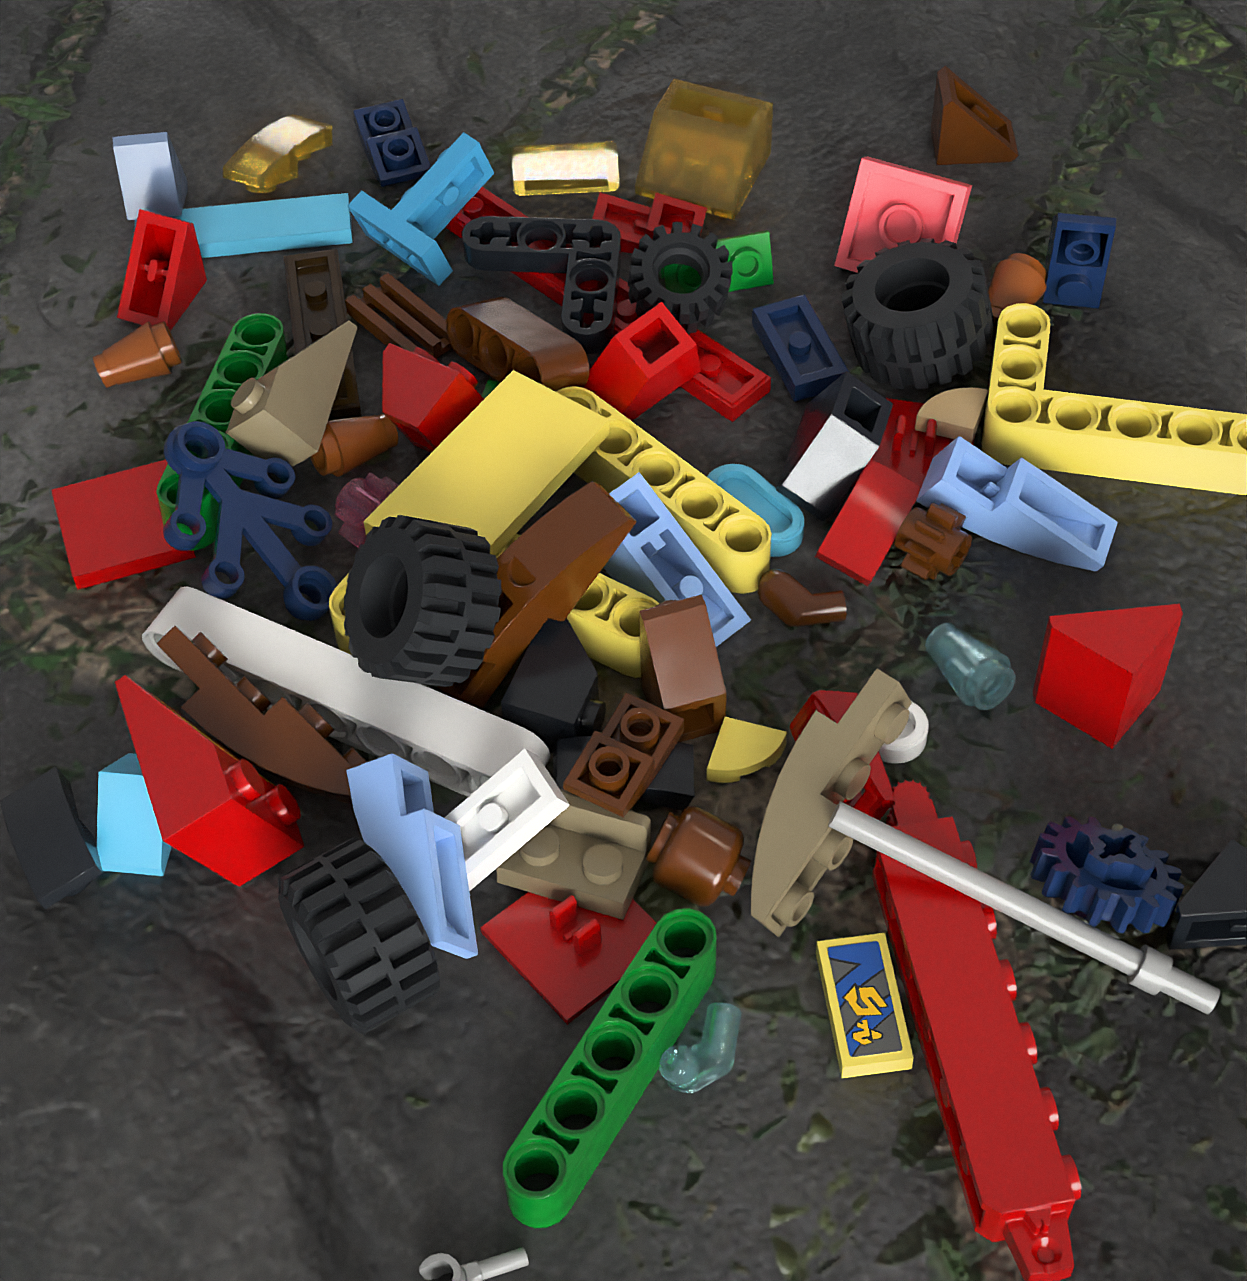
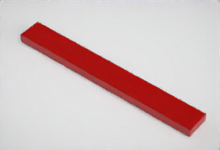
[445,187,771,422]

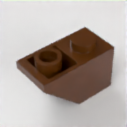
[639,594,726,742]

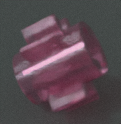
[335,473,399,548]

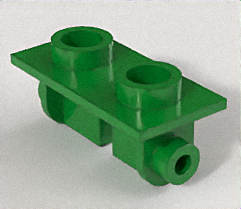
[658,230,774,294]

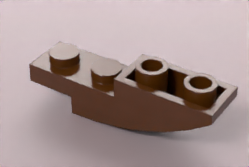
[437,481,637,709]
[156,626,367,803]

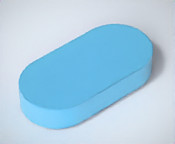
[707,464,804,557]

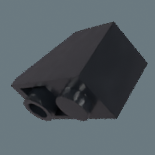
[776,371,893,522]

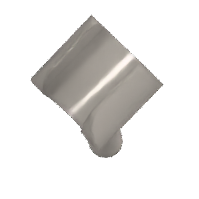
[419,1247,529,1281]

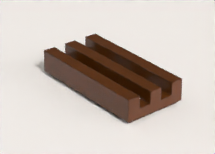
[345,273,452,359]

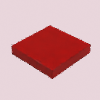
[51,460,196,590]

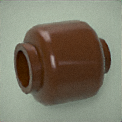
[645,806,751,907]

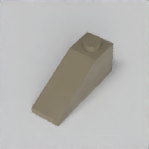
[226,320,358,467]

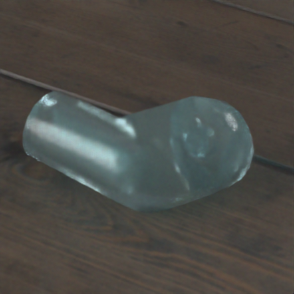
[659,1003,742,1093]

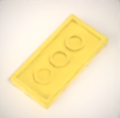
[363,370,610,556]

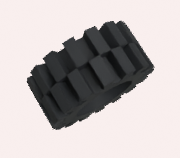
[628,222,733,334]

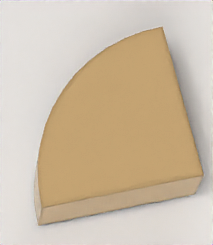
[915,388,988,444]

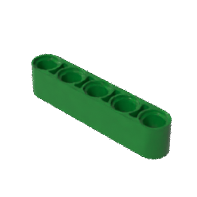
[156,313,288,551]
[503,908,717,1228]

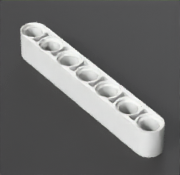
[142,587,550,797]

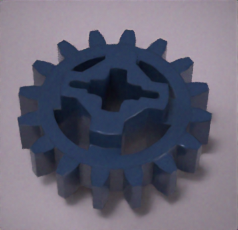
[1029,816,1184,933]

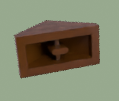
[931,66,1019,165]

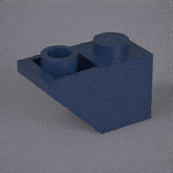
[1043,213,1116,309]

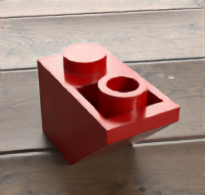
[583,302,701,421]
[382,343,484,453]

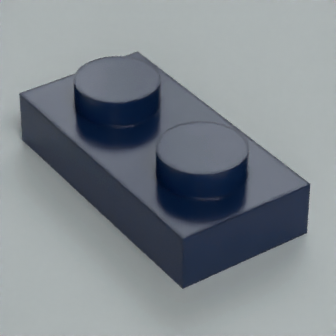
[752,294,849,402]

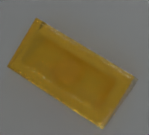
[512,141,619,196]

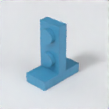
[348,132,494,286]

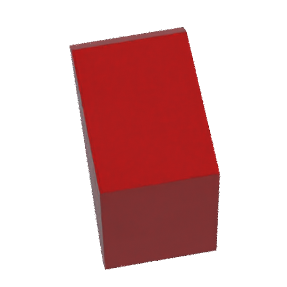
[117,209,207,332]

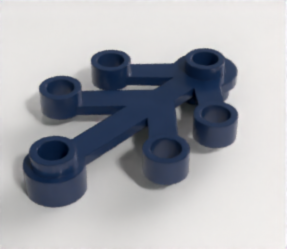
[163,421,338,621]

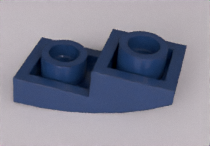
[353,99,431,187]

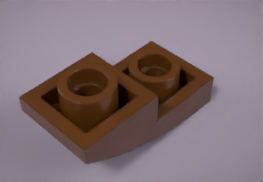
[563,692,684,817]

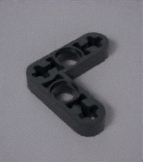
[462,216,621,354]

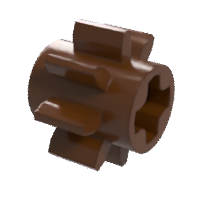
[895,503,972,580]

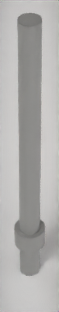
[828,801,1220,1014]

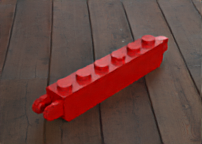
[872,780,1081,1281]

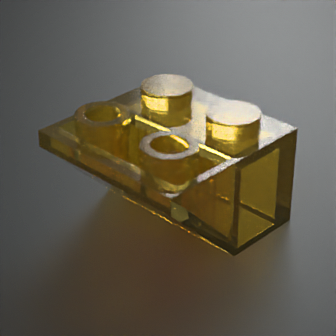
[635,78,773,220]

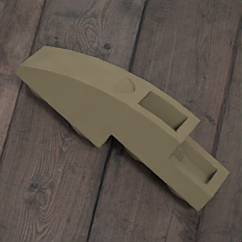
[751,669,912,937]

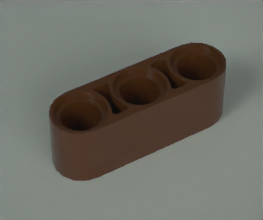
[446,297,590,392]

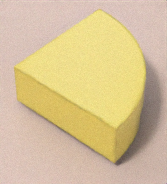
[707,717,787,783]

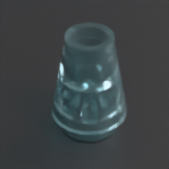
[925,623,1016,710]

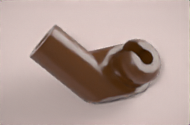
[758,569,847,627]

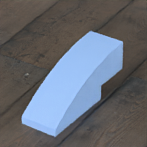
[916,436,1118,571]
[346,753,478,959]

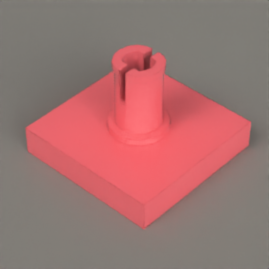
[834,156,972,273]

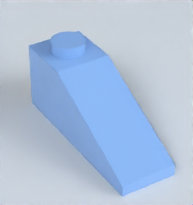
[603,472,751,647]

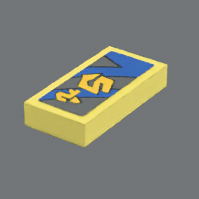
[816,933,914,1078]

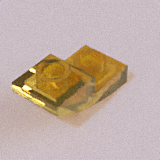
[223,114,332,193]

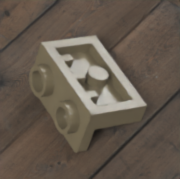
[496,789,651,920]

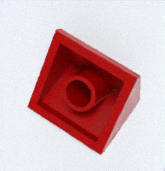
[1032,604,1183,749]

